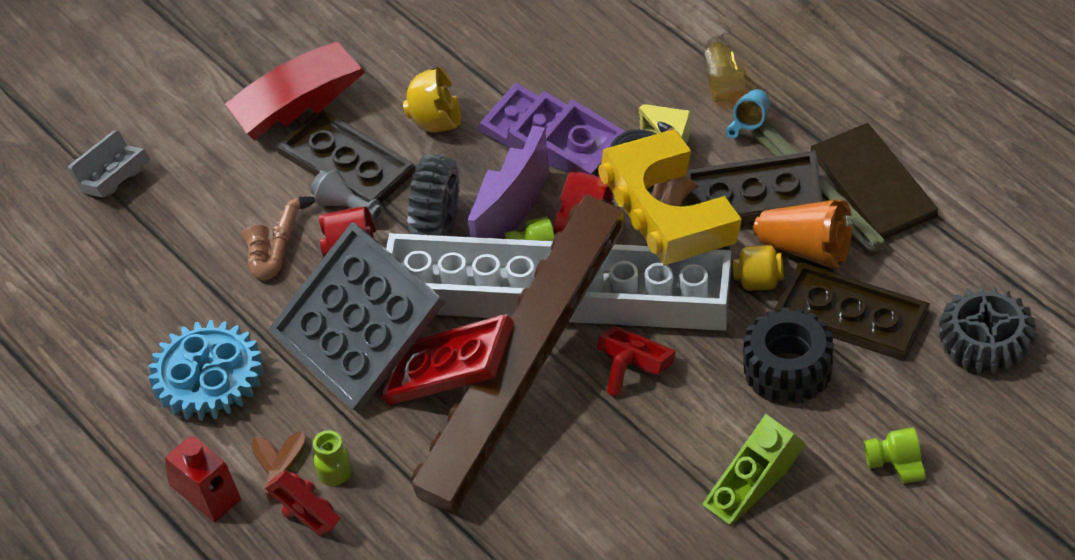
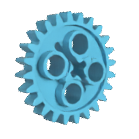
[148,320,263,420]

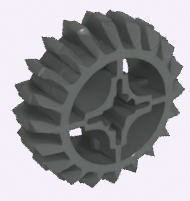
[407,154,460,236]
[939,286,1036,375]

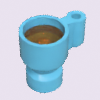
[726,89,770,139]

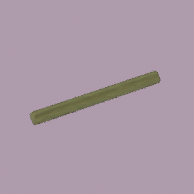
[752,122,885,253]

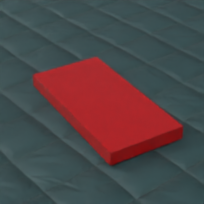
[381,314,514,405]

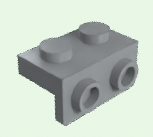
[68,130,150,198]

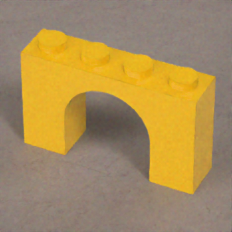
[598,129,742,265]

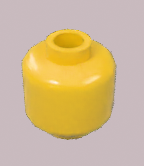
[733,245,784,291]

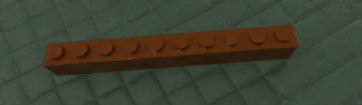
[412,194,625,516]

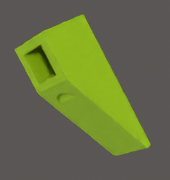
[702,414,806,526]

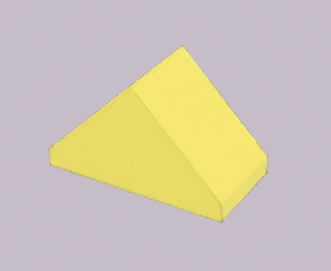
[639,104,690,144]

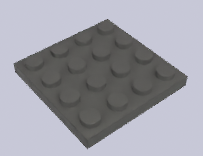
[268,221,446,413]

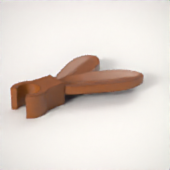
[252,432,306,502]

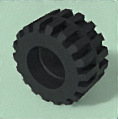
[743,308,834,405]

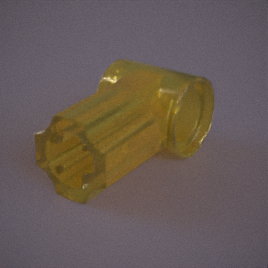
[704,42,747,102]

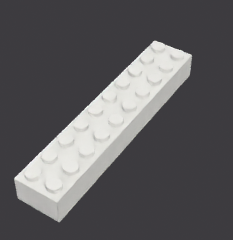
[386,233,731,331]

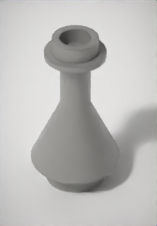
[311,170,383,223]

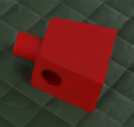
[165,436,241,523]

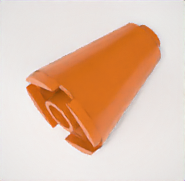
[753,199,852,269]

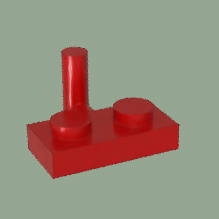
[596,325,676,396]
[264,470,341,536]

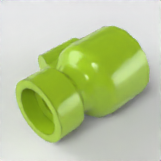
[504,216,555,241]
[863,427,926,484]
[313,430,352,486]

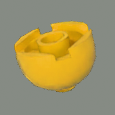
[403,67,461,133]

